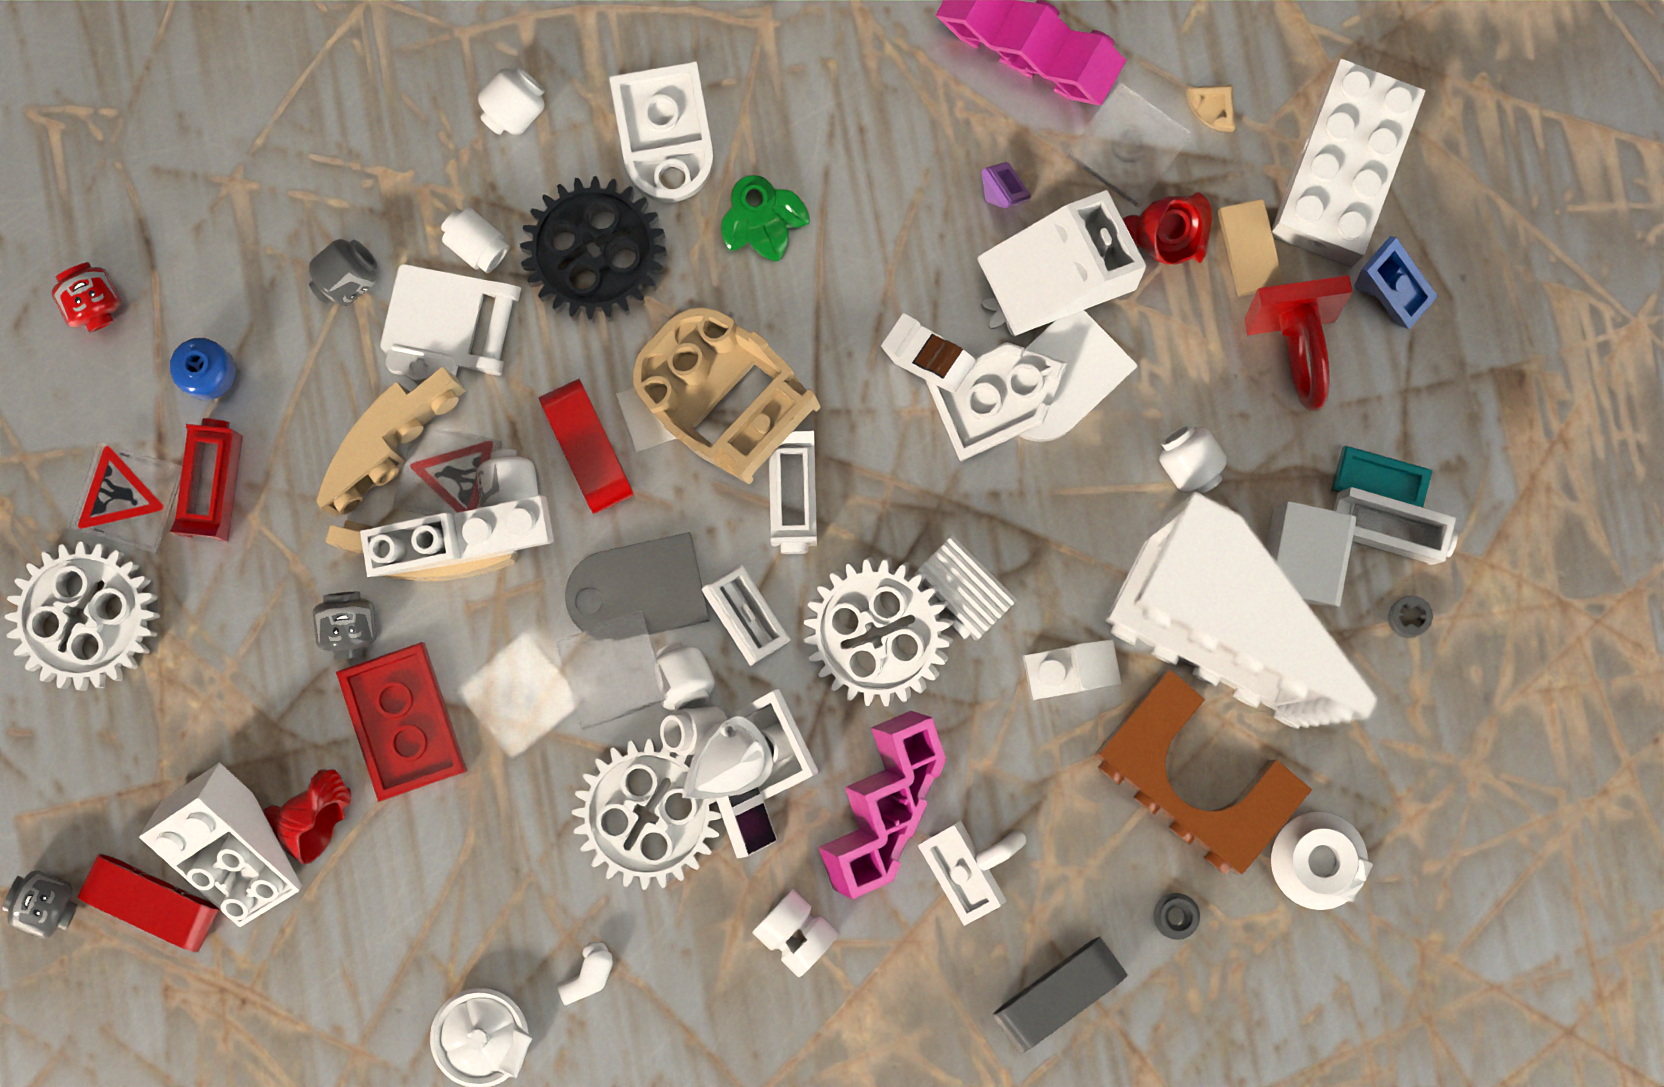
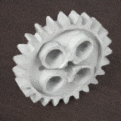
[5,542,160,691]
[804,557,953,706]
[572,739,723,890]

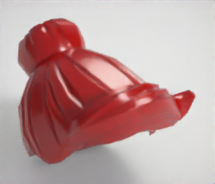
[1122,192,1212,265]
[263,769,352,865]

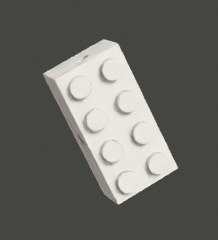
[1271,59,1426,267]

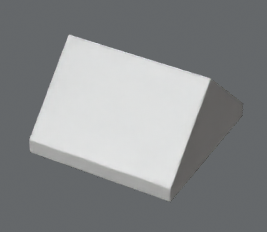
[1266,501,1356,607]
[726,689,819,800]

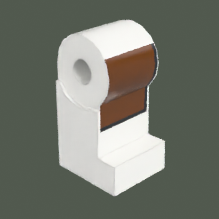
[881,313,976,393]

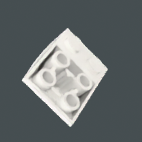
[977,190,1147,336]
[139,762,302,927]

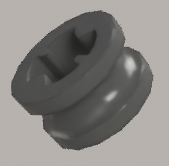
[1388,595,1433,638]

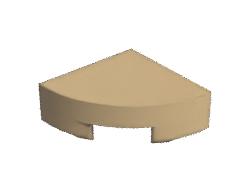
[1186,85,1236,132]

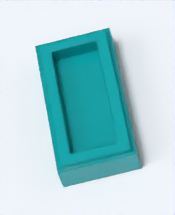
[1331,445,1433,508]

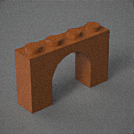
[1094,670,1312,875]

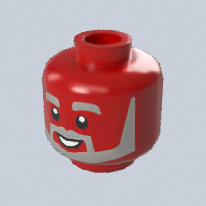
[51,262,121,333]

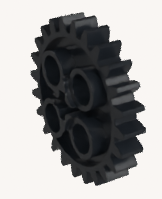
[520,176,667,324]

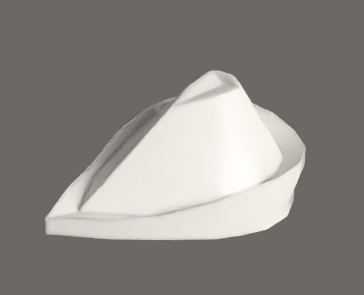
[682,717,773,799]

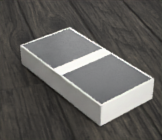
[716,787,778,858]

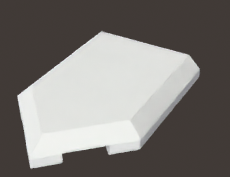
[926,342,1067,461]

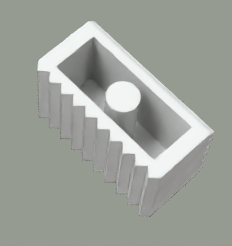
[912,535,1017,641]

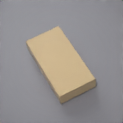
[1218,199,1284,297]

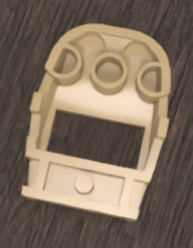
[632,308,821,484]

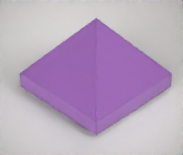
[981,162,1031,208]

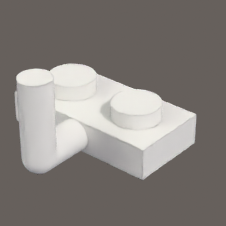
[918,820,1026,926]

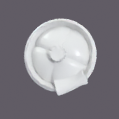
[1271,812,1373,910]
[430,988,533,1087]

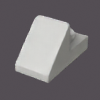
[1023,639,1121,701]

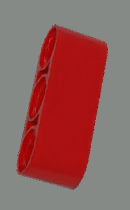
[538,378,635,515]
[77,853,219,952]

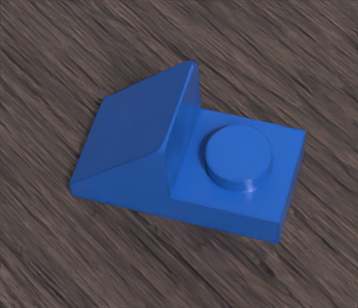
[1354,236,1438,329]

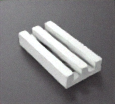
[702,565,791,666]

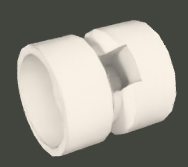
[752,889,840,978]

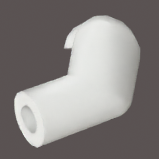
[557,941,613,1005]

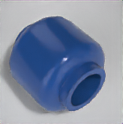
[170,338,236,400]

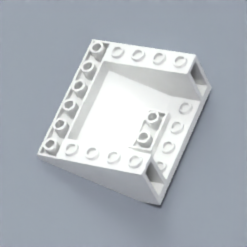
[1104,493,1378,729]

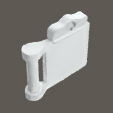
[380,264,521,384]

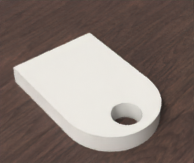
[609,62,714,203]
[1018,310,1138,442]

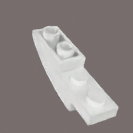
[360,495,554,577]

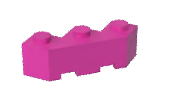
[935,0,1127,106]
[819,711,946,900]

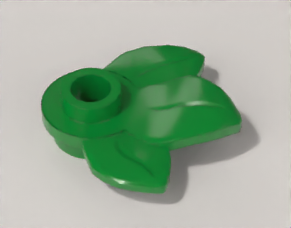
[721,175,810,262]

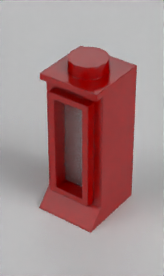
[170,418,243,542]

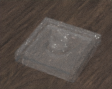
[1066,83,1192,208]
[455,632,585,761]

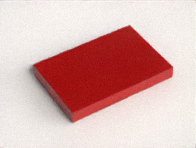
[336,642,468,802]

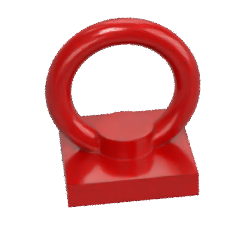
[1244,275,1353,411]

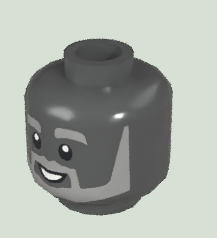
[309,239,377,306]
[313,591,376,659]
[2,870,78,939]

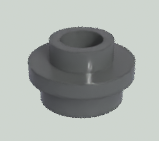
[1153,893,1200,940]

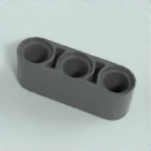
[992,936,1128,1054]

